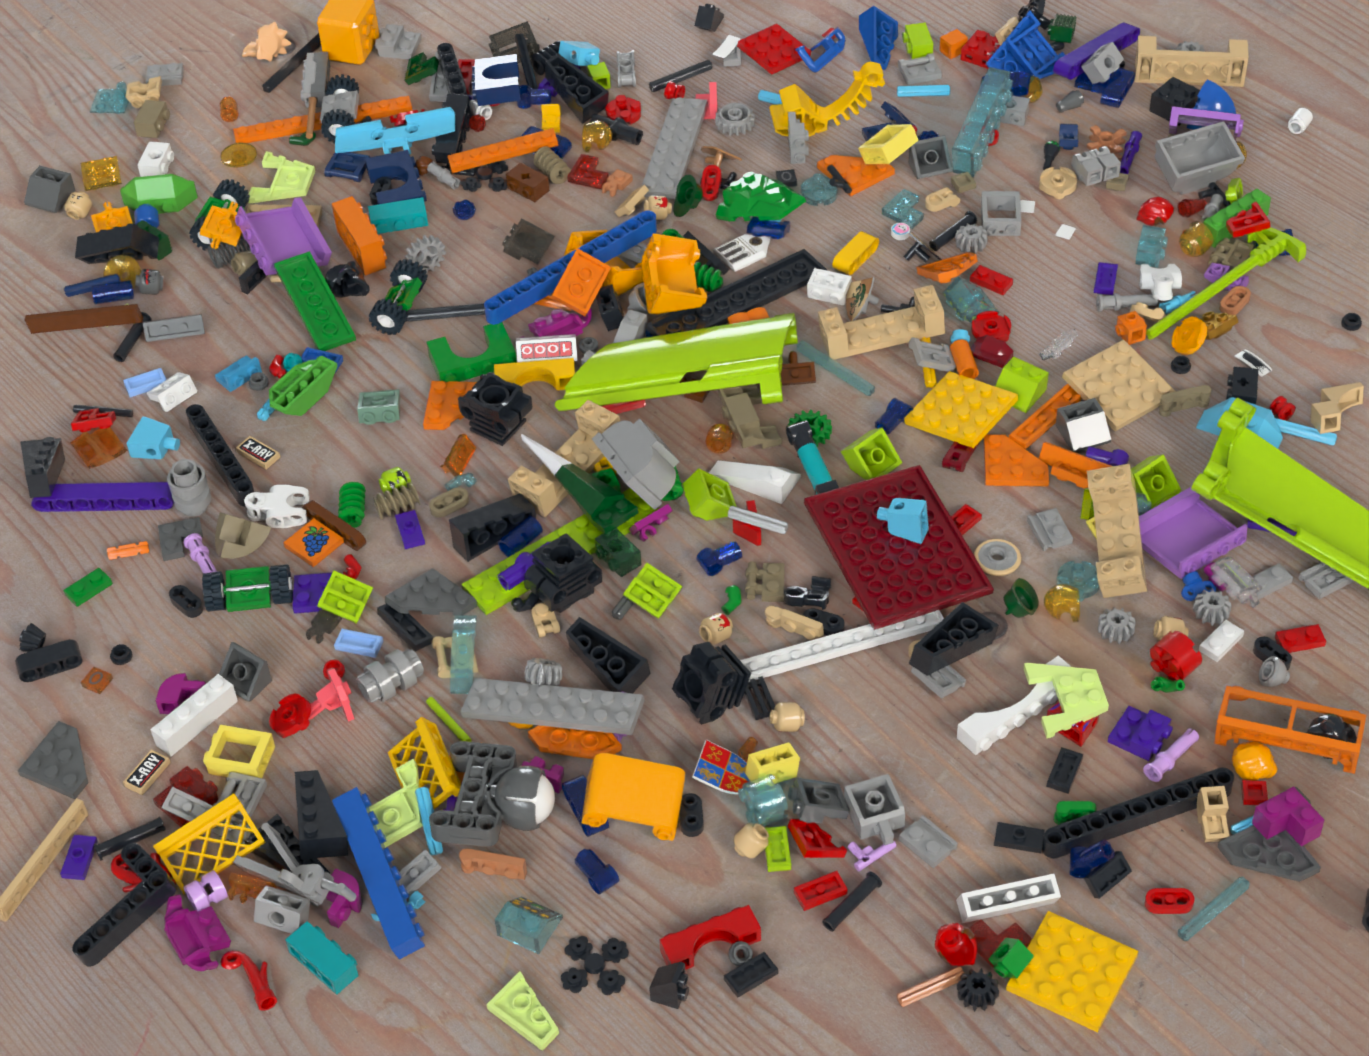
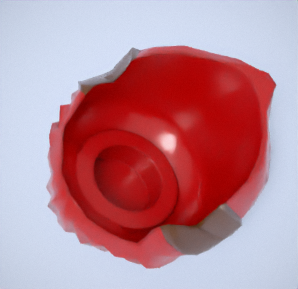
[1136,197,1174,226]
[935,923,977,966]

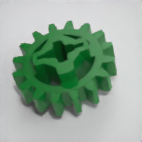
[788,409,832,447]

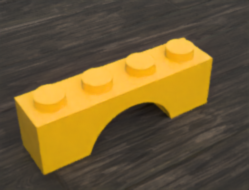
[494,358,575,391]

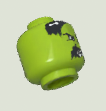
[378,467,411,494]

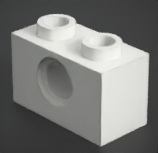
[138,142,174,177]

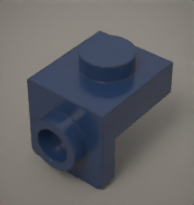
[1059,124,1078,150]

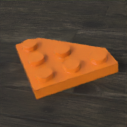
[817,155,895,196]
[916,252,978,284]
[423,381,477,430]
[984,434,1049,486]
[528,725,622,759]

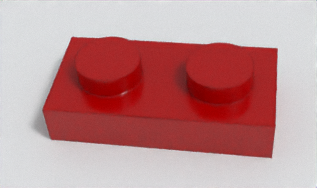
[970,265,1013,295]
[1275,624,1326,653]
[794,871,848,911]

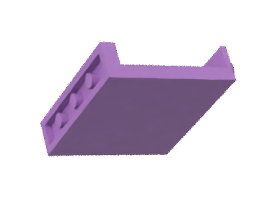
[1169,107,1244,141]
[235,197,332,276]
[1139,486,1248,579]

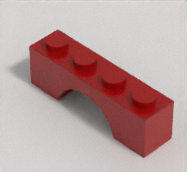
[659,905,761,970]

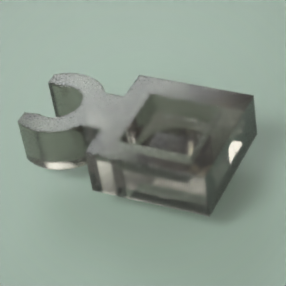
[306,608,342,644]

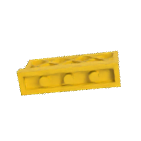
[387,717,461,810]
[153,794,266,895]

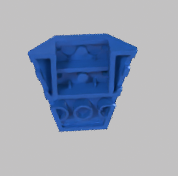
[986,10,1065,92]

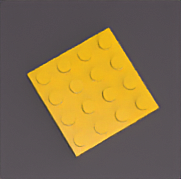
[904,371,1018,448]
[1006,911,1139,1033]

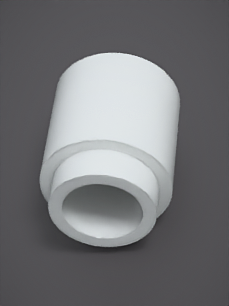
[1288,108,1313,134]

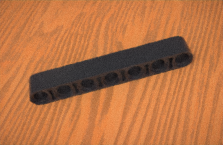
[186,404,256,507]

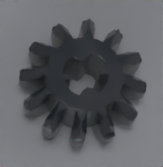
[957,968,999,1012]

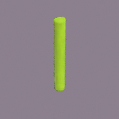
[426,697,472,742]

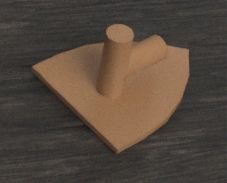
[701,146,742,168]

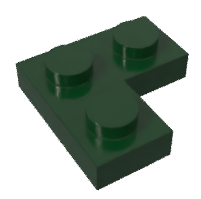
[404,52,439,85]

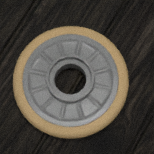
[974,539,1021,576]

